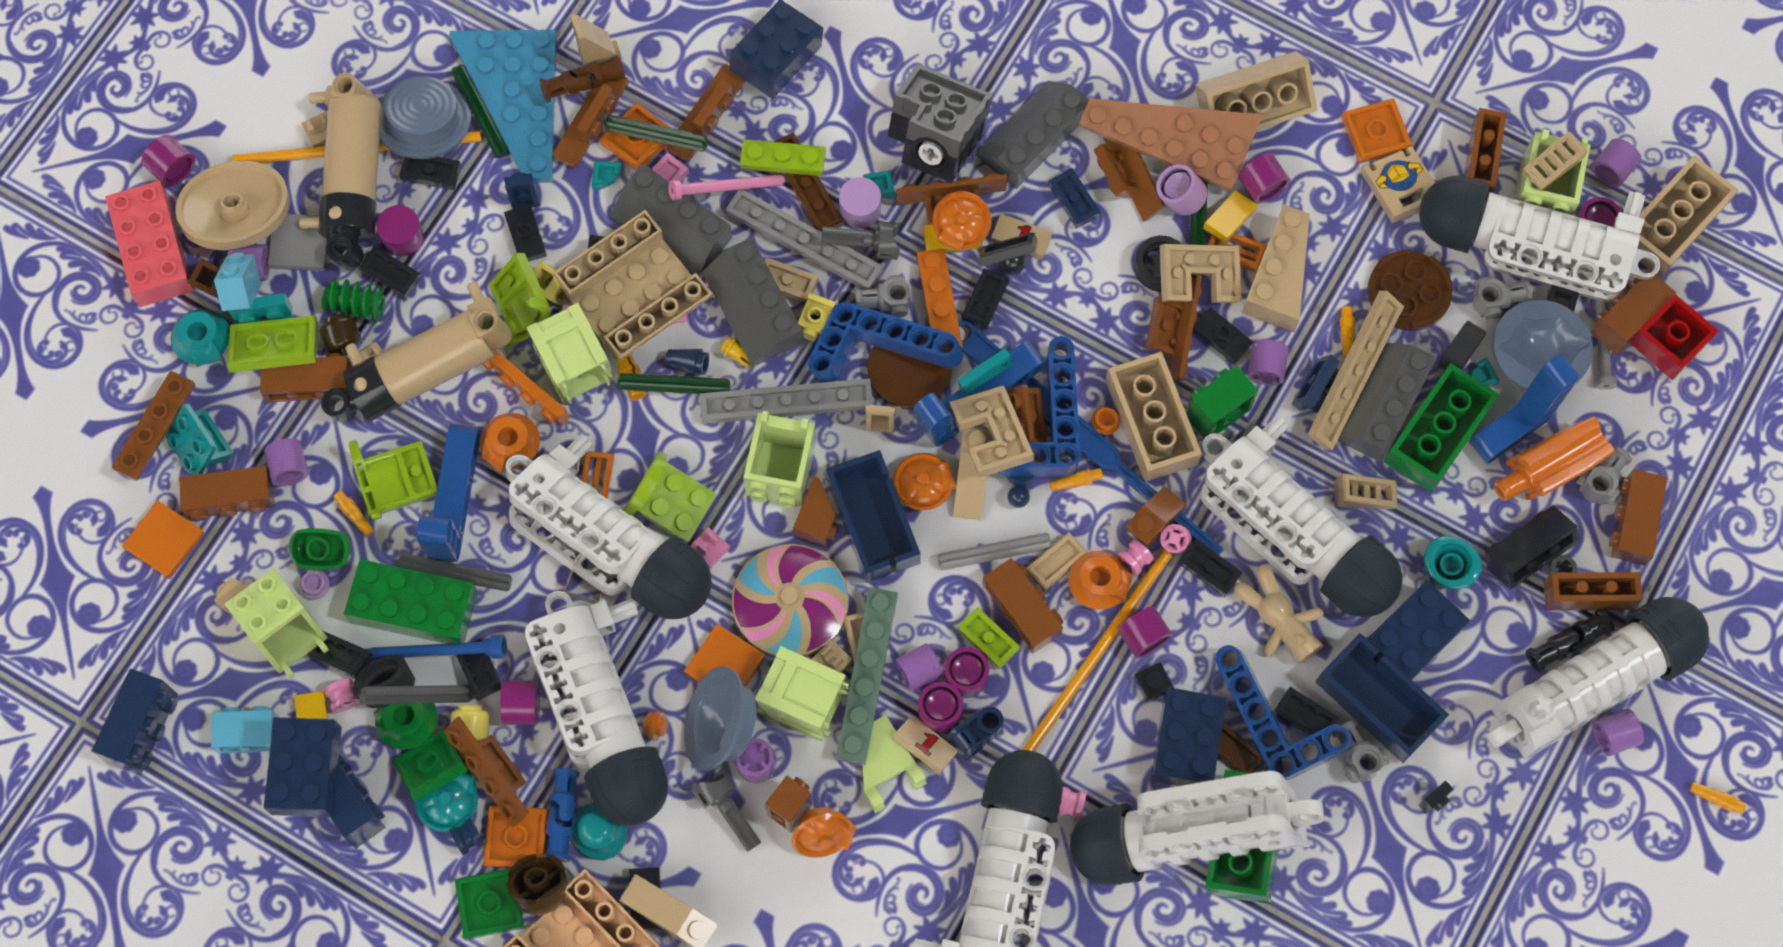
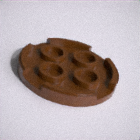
[1367,250,1453,331]
[867,333,952,410]

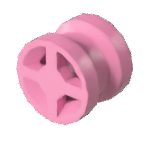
[1160,524,1192,554]
[1117,540,1154,576]
[324,678,360,713]
[1058,786,1087,821]

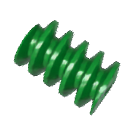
[321,277,385,322]

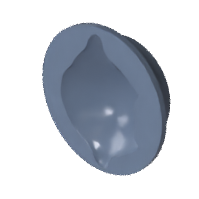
[380,76,471,159]
[1493,300,1593,390]
[684,666,756,771]

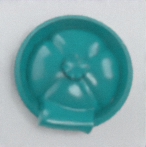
[171,309,230,367]
[415,773,478,832]

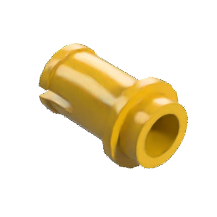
[720,337,751,369]

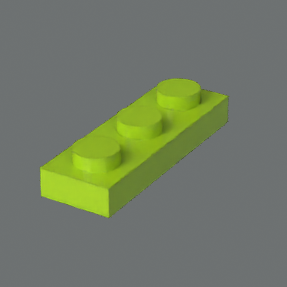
[740,139,826,176]

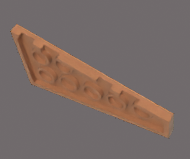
[1078,98,1263,192]

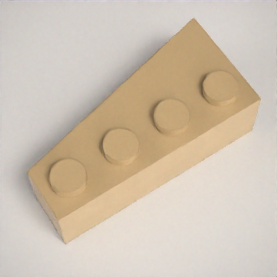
[1242,204,1310,332]

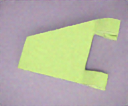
[862,715,927,814]

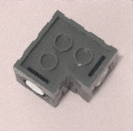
[888,64,993,183]

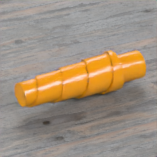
[1339,306,1355,358]
[1049,468,1103,491]
[333,490,374,537]
[1689,782,1747,814]

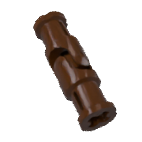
[539,55,625,103]

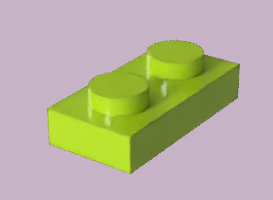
[957,607,1020,670]

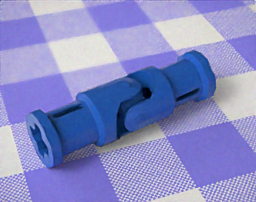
[543,768,580,862]

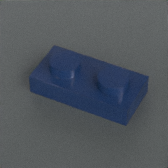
[1048,168,1101,229]
[504,172,540,209]

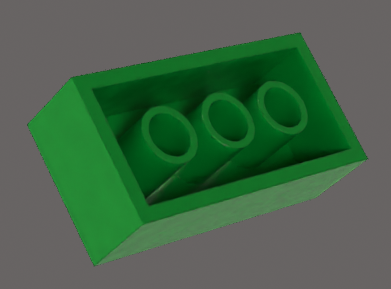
[1383,363,1500,493]
[344,559,478,644]
[1205,770,1285,904]

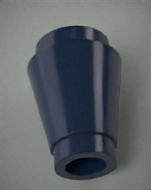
[665,349,710,376]

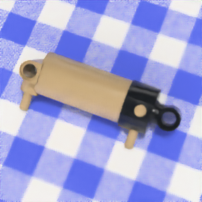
[299,72,382,270]
[321,281,512,422]

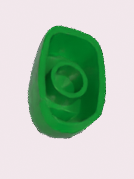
[289,528,351,570]

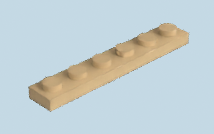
[1307,291,1404,450]

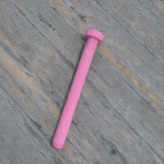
[668,175,785,200]

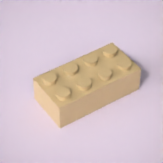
[1637,155,1739,278]
[1105,351,1202,482]

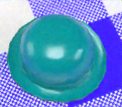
[1424,535,1482,590]
[572,802,627,861]

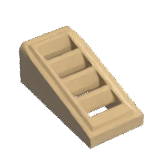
[1522,132,1587,191]
[866,405,896,433]
[1334,473,1397,509]

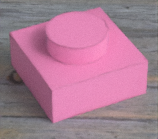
[652,152,689,182]

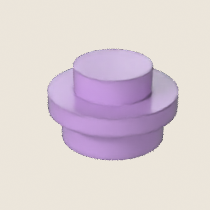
[300,570,330,599]

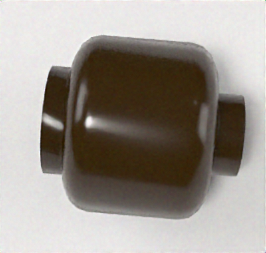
[319,313,361,356]

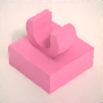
[691,527,730,569]

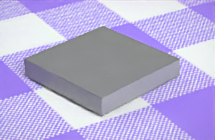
[268,214,329,271]

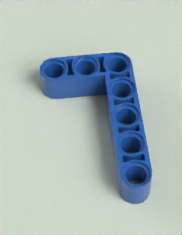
[808,302,964,383]
[998,336,1080,477]
[914,341,1046,447]
[1469,354,1581,464]
[417,424,481,562]
[1215,645,1353,780]

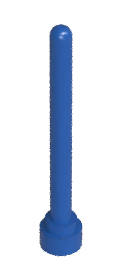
[368,635,507,659]

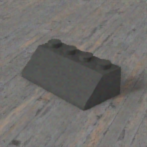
[975,80,1089,189]
[610,163,732,277]
[702,237,803,367]
[1337,343,1437,463]

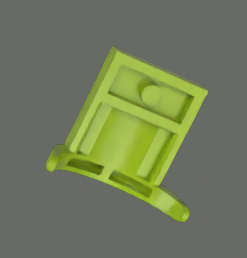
[488,253,551,348]
[349,440,437,520]
[623,451,717,544]

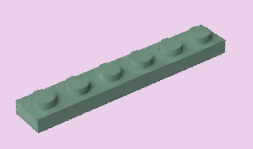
[836,587,898,765]

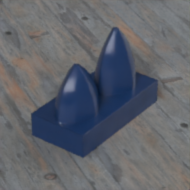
[1292,354,1340,413]

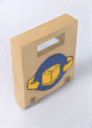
[1361,146,1435,223]

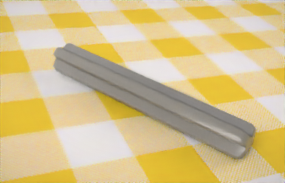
[938,533,1051,570]

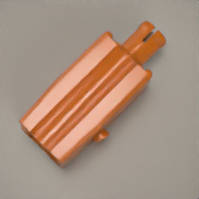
[1494,416,1615,501]

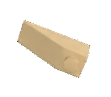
[570,14,621,77]
[953,426,992,521]
[619,874,718,947]

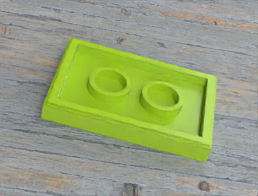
[228,315,317,373]

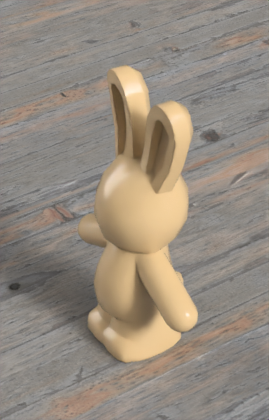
[1234,565,1324,664]

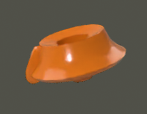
[933,191,991,252]
[480,413,540,473]
[893,453,956,511]
[1068,551,1133,610]
[792,807,856,857]

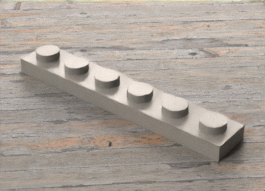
[725,189,883,290]
[700,378,873,424]

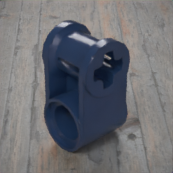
[947,707,1004,760]

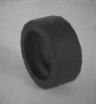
[1134,235,1181,292]
[1438,321,1487,370]
[354,655,415,708]

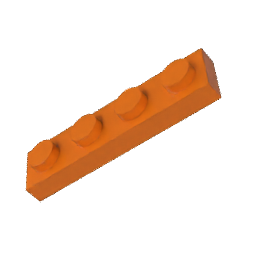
[916,249,963,353]
[482,350,570,426]

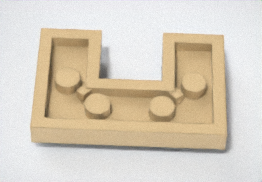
[1160,244,1242,303]
[765,257,819,353]
[949,385,1034,478]

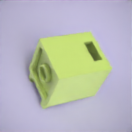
[1514,129,1591,215]
[743,411,816,508]
[225,568,329,679]

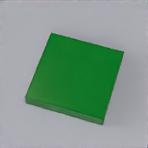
[392,729,468,802]
[455,868,525,941]

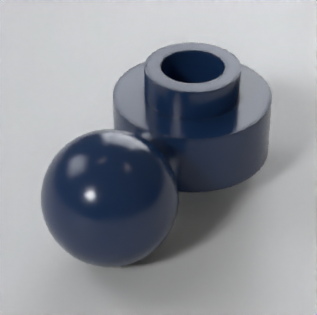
[1007,476,1034,508]

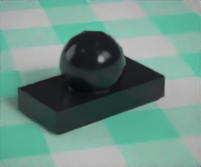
[979,232,1038,275]

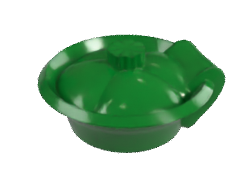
[373,703,438,749]

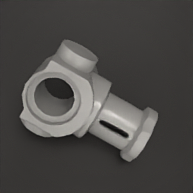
[855,275,911,318]
[1472,277,1533,320]
[1576,445,1632,506]
[1332,720,1389,783]

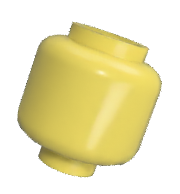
[450,705,489,742]

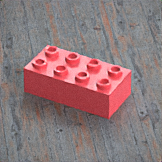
[105,180,195,307]

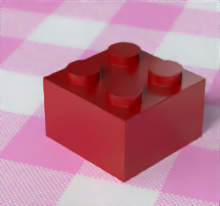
[1630,294,1719,381]

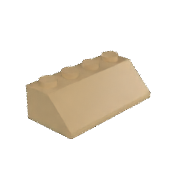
[1195,51,1317,130]

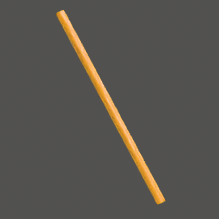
[232,131,482,163]
[1022,550,1172,751]

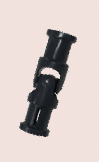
[1526,609,1615,673]

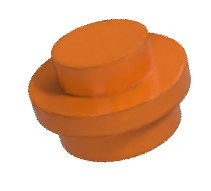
[1091,407,1120,435]
[643,711,668,741]

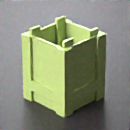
[526,303,614,404]
[755,646,849,741]

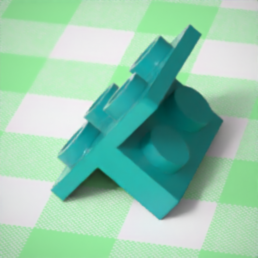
[166,403,234,476]

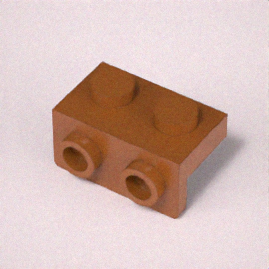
[1006,385,1047,443]

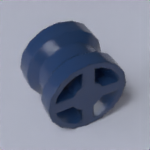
[449,818,485,856]

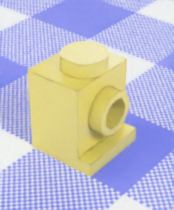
[532,260,568,307]
[798,293,836,341]

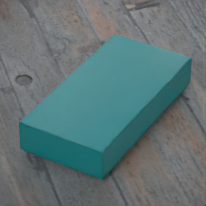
[957,348,1012,395]

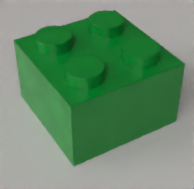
[1186,365,1258,439]

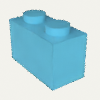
[214,253,261,311]
[211,706,279,754]

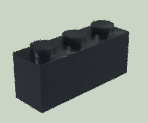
[1485,505,1578,590]

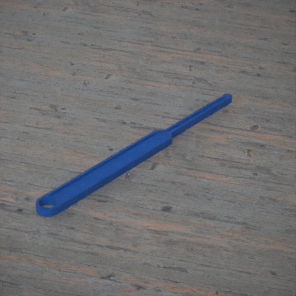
[958,320,1222,555]

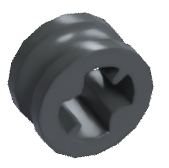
[1548,555,1577,575]

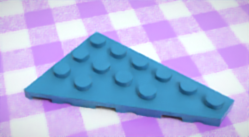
[450,30,557,183]

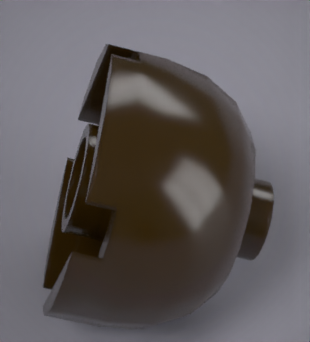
[506,854,568,915]

